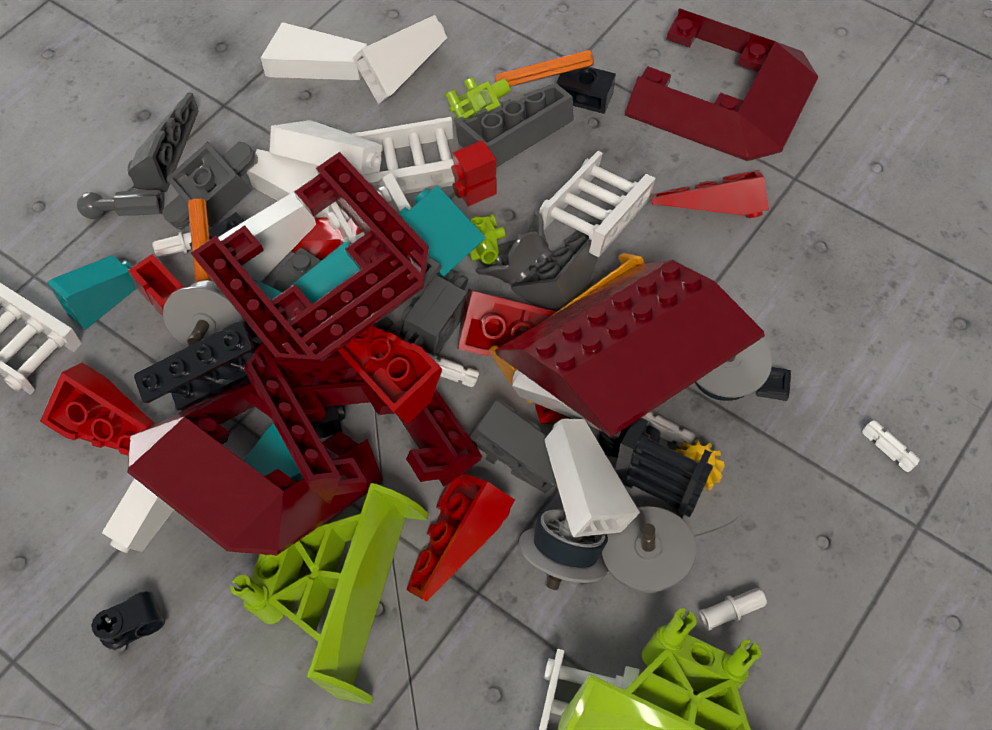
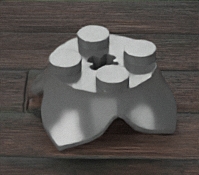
[475,212,552,285]

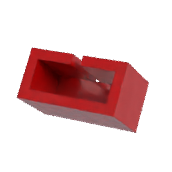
[451,140,497,207]
[128,254,184,316]

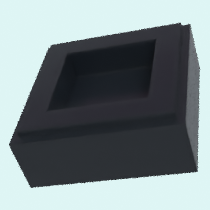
[757,367,791,401]

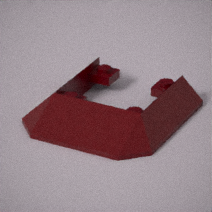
[624,8,818,161]
[191,152,430,363]
[244,343,482,505]
[127,379,383,556]

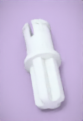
[153,232,191,258]
[699,588,767,631]

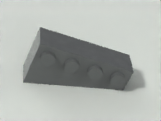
[454,83,574,167]

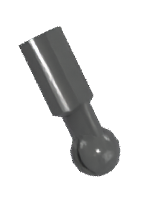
[77,190,164,219]

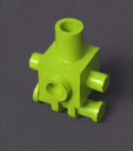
[444,76,511,120]
[468,214,506,264]

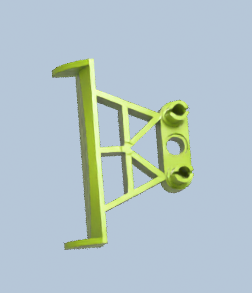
[230,483,429,705]
[558,608,762,730]

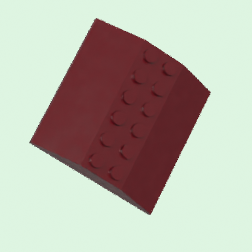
[495,260,765,437]

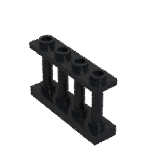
[134,321,262,411]
[615,418,713,519]

